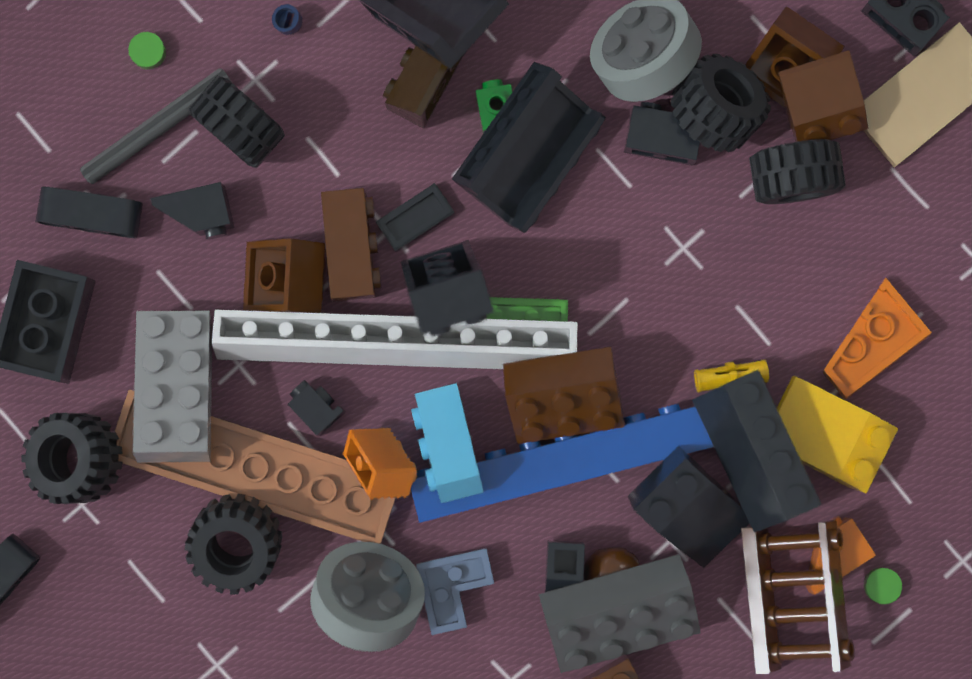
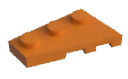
[823,278,932,400]

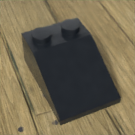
[628,446,750,568]

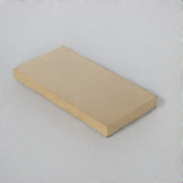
[863,22,972,167]

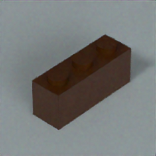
[321,188,382,302]

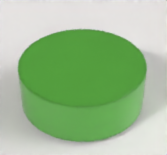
[128,32,166,69]
[864,567,902,604]

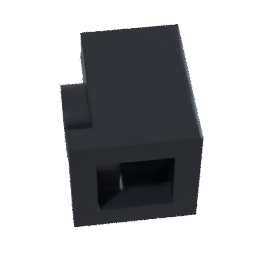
[288,380,346,436]

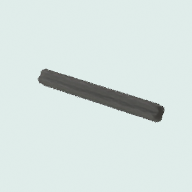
[80,68,232,184]

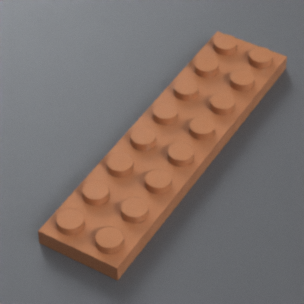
[115,390,396,544]

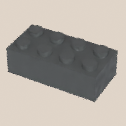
[539,554,701,673]

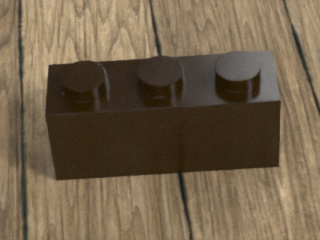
[383,46,465,129]

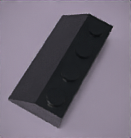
[692,369,821,532]

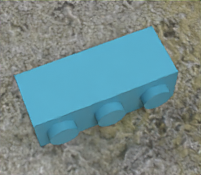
[411,383,484,503]

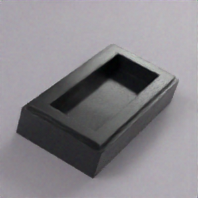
[376,183,455,252]

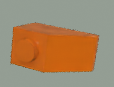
[805,516,876,595]

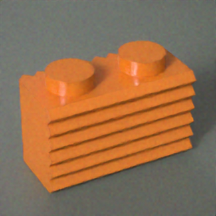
[343,428,417,500]

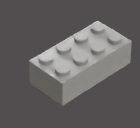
[133,311,213,463]

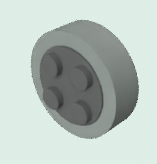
[590,0,702,102]
[310,542,425,652]

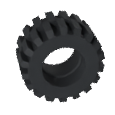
[671,54,771,152]
[188,76,285,168]
[749,139,846,205]
[21,413,123,504]
[185,494,283,595]

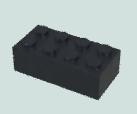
[401,240,494,336]

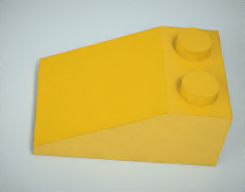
[777,376,898,493]

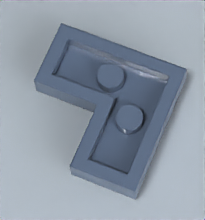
[416,548,494,635]

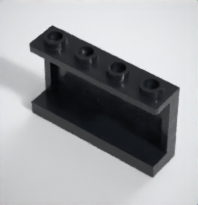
[359,0,509,69]
[452,61,606,233]

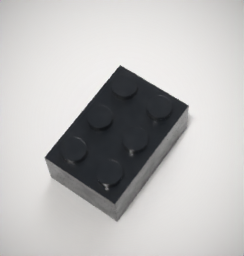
[0,260,96,384]

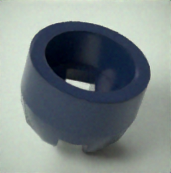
[272,4,303,35]

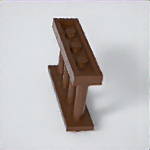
[741,520,855,674]

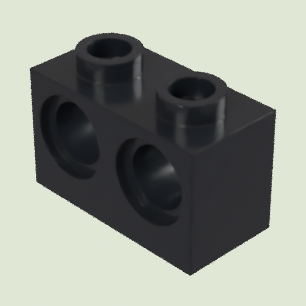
[861,0,950,57]

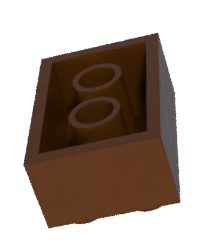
[503,347,625,444]

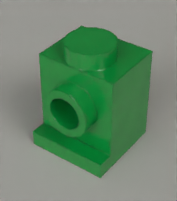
[476,79,512,133]

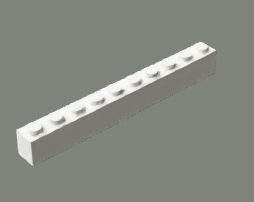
[212,310,577,369]

